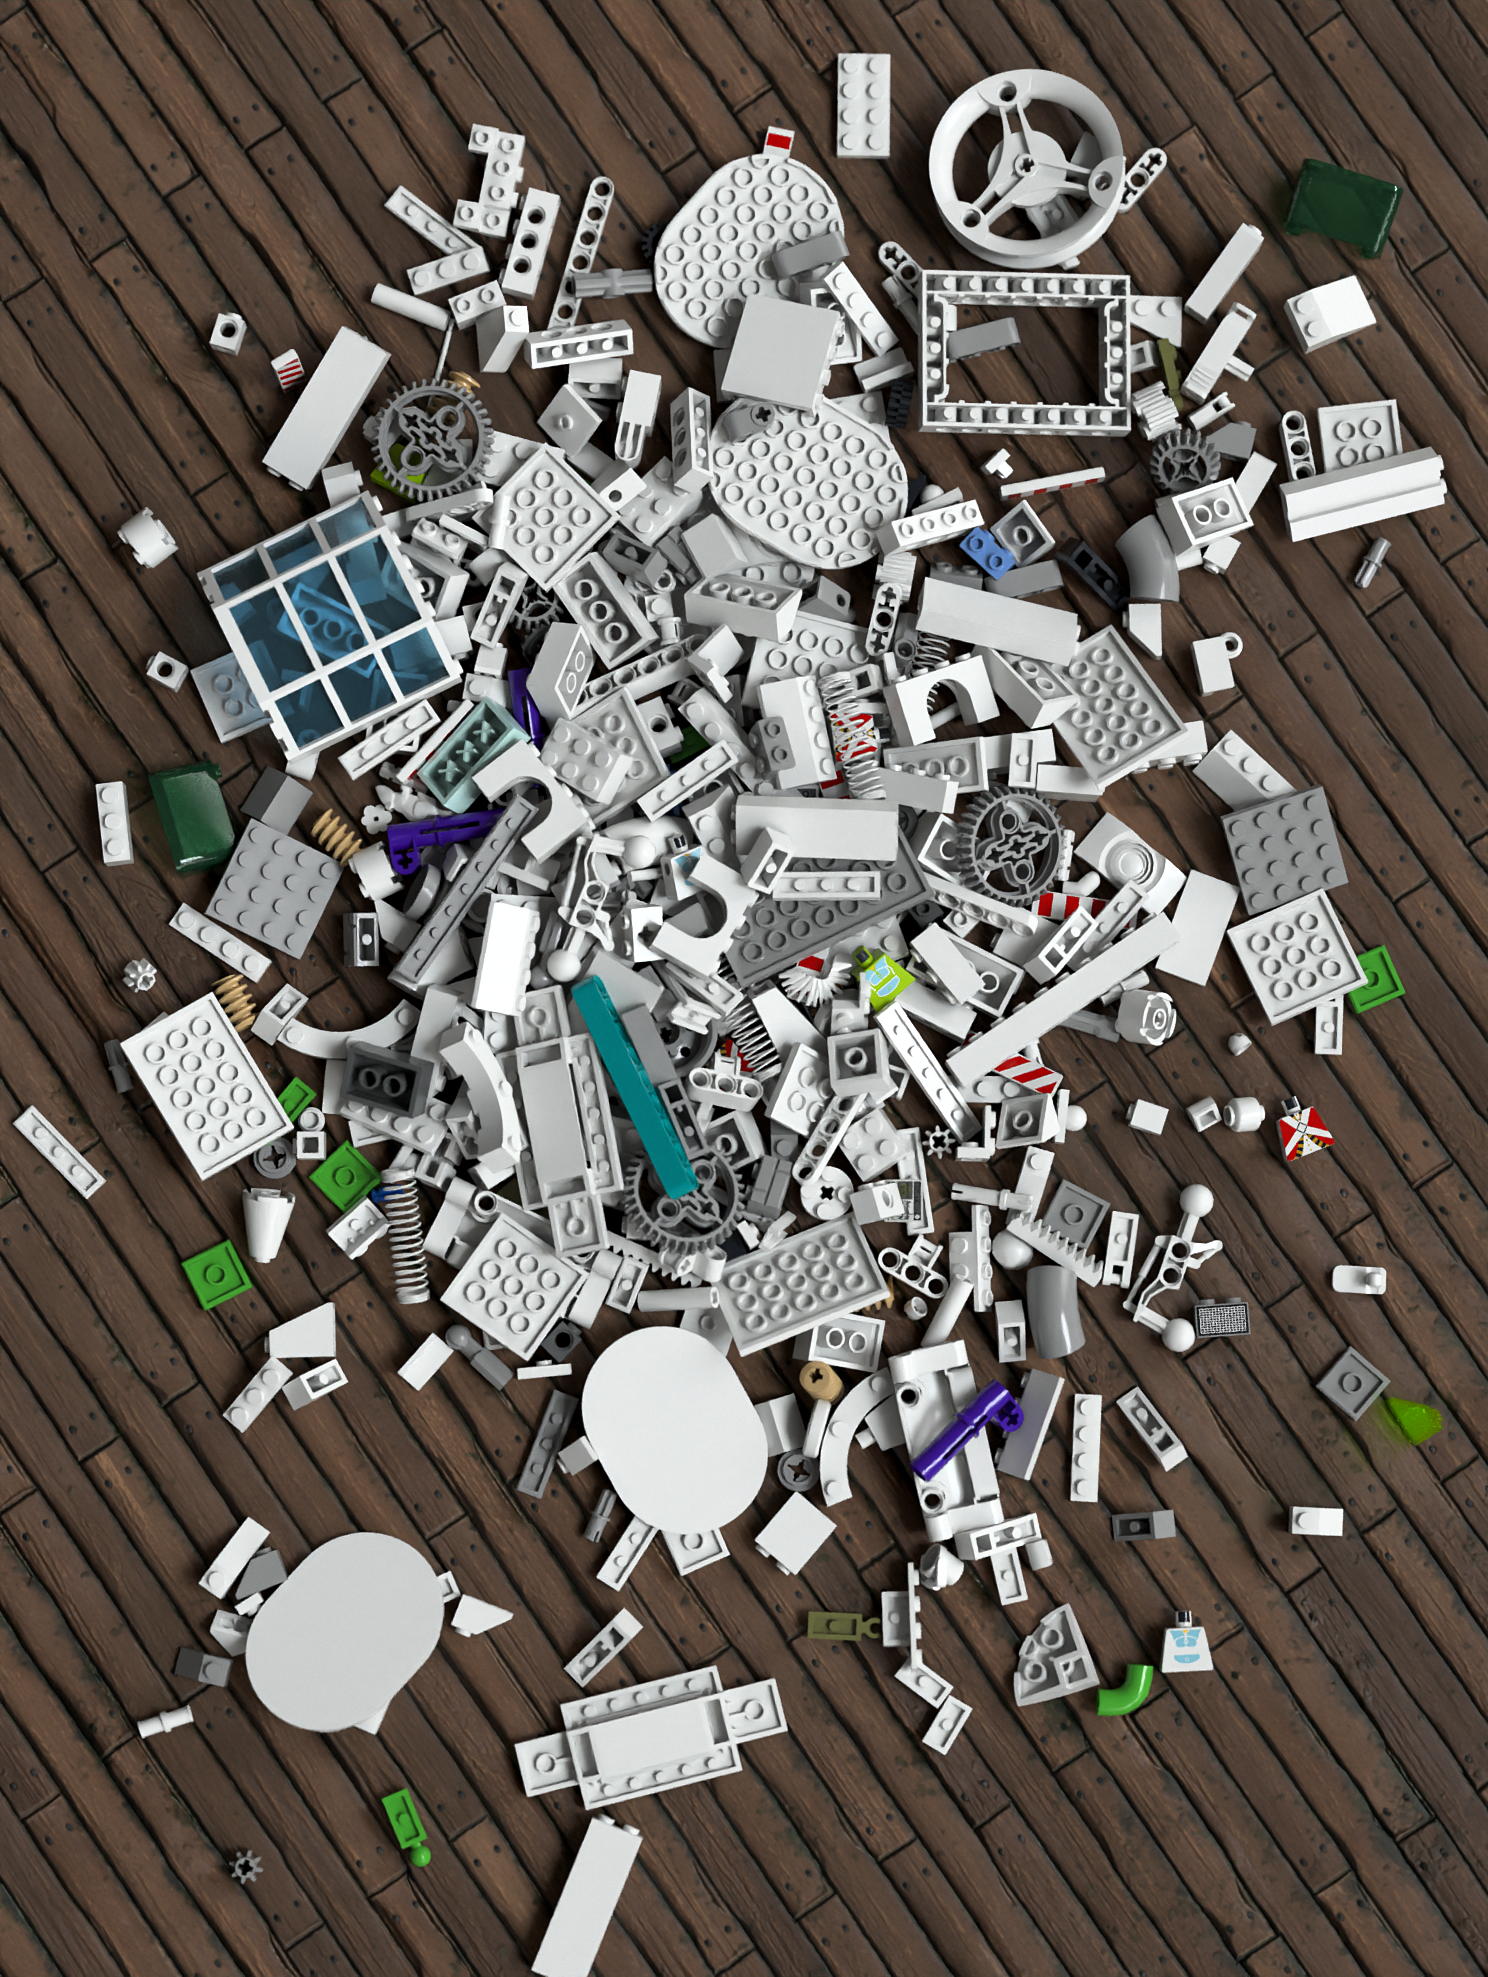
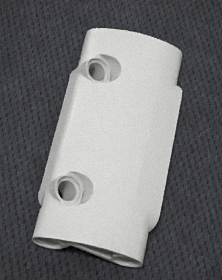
[423,1176,623,1330]
[888,1339,1004,1542]

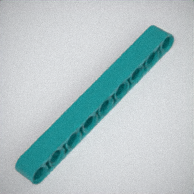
[571,974,699,1200]

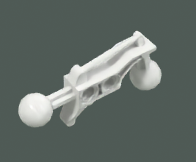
[547,832,656,982]
[1123,1184,1223,1352]

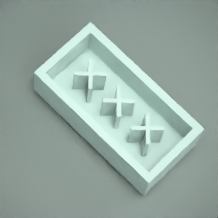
[416,696,531,814]

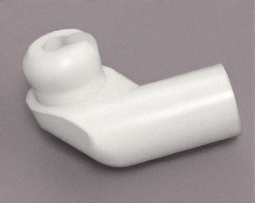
[1062,871,1100,897]

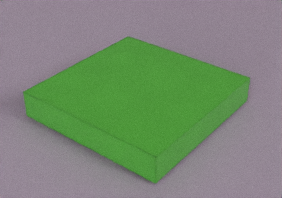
[1347,945,1405,1014]
[309,1140,382,1213]
[181,1239,253,1311]

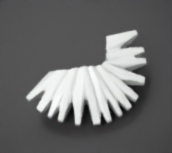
[779,961,851,1007]

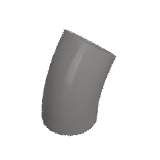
[1115,515,1180,603]
[1026,1265,1086,1359]

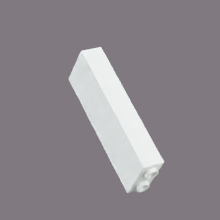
[262,326,391,491]
[1279,447,1447,542]
[915,577,1081,666]
[731,795,899,861]
[531,1814,643,1977]

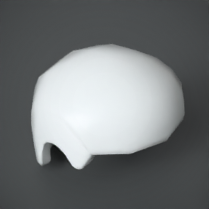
[992,1229,1033,1270]

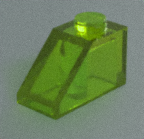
[1384,1397,1443,1446]

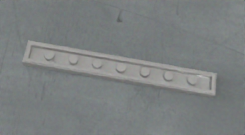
[394,794,539,984]

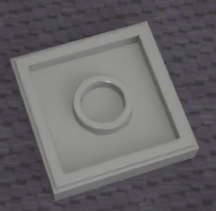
[1041,1179,1110,1251]
[1315,1346,1390,1421]

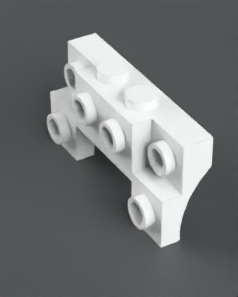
[453,124,525,240]

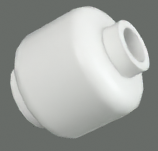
[1223,1097,1265,1132]

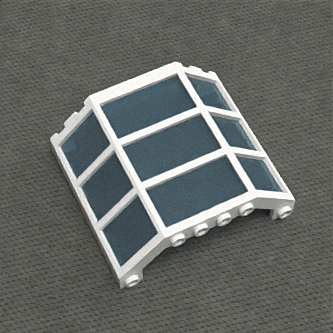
[197,490,464,765]

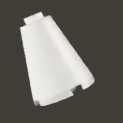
[242,1188,296,1263]

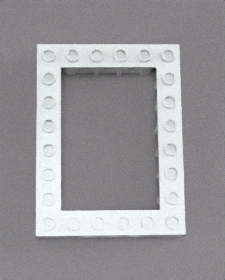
[918,270,1131,437]

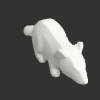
[375,785,458,822]

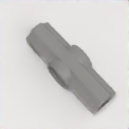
[571,269,653,299]

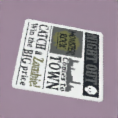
[884,1180,923,1222]

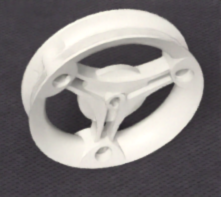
[929,69,1125,270]

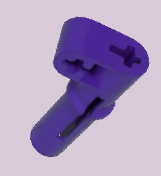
[507,668,545,791]
[387,807,505,877]
[909,1379,1024,1483]

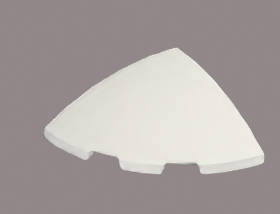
[1014,1604,1100,1706]

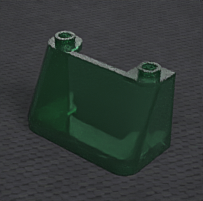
[1281,158,1404,260]
[148,759,241,879]

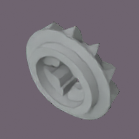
[254,1137,296,1179]
[778,1449,820,1492]

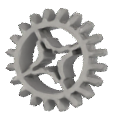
[1150,428,1221,494]
[507,565,565,633]

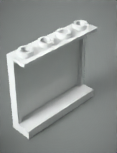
[721,293,845,418]

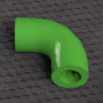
[1095,1663,1153,1717]

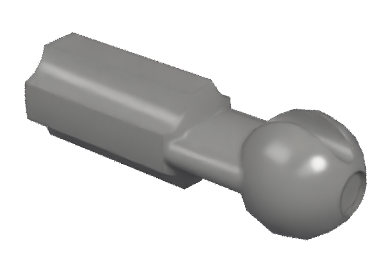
[529,911,570,990]
[445,1324,515,1391]

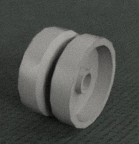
[402,863,454,925]

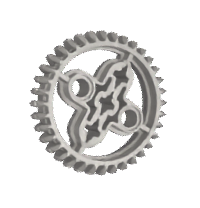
[371,378,495,502]
[953,784,1067,908]
[621,1137,746,1256]

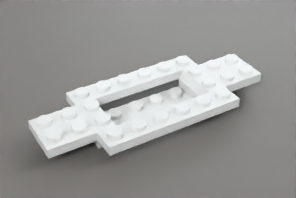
[495,985,624,1258]
[514,1665,788,1810]

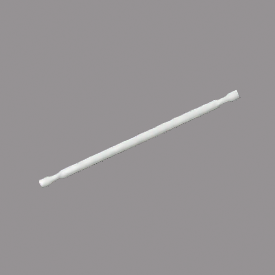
[419,318,455,439]

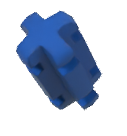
[371,1184,404,1203]

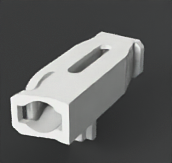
[1180,302,1257,405]

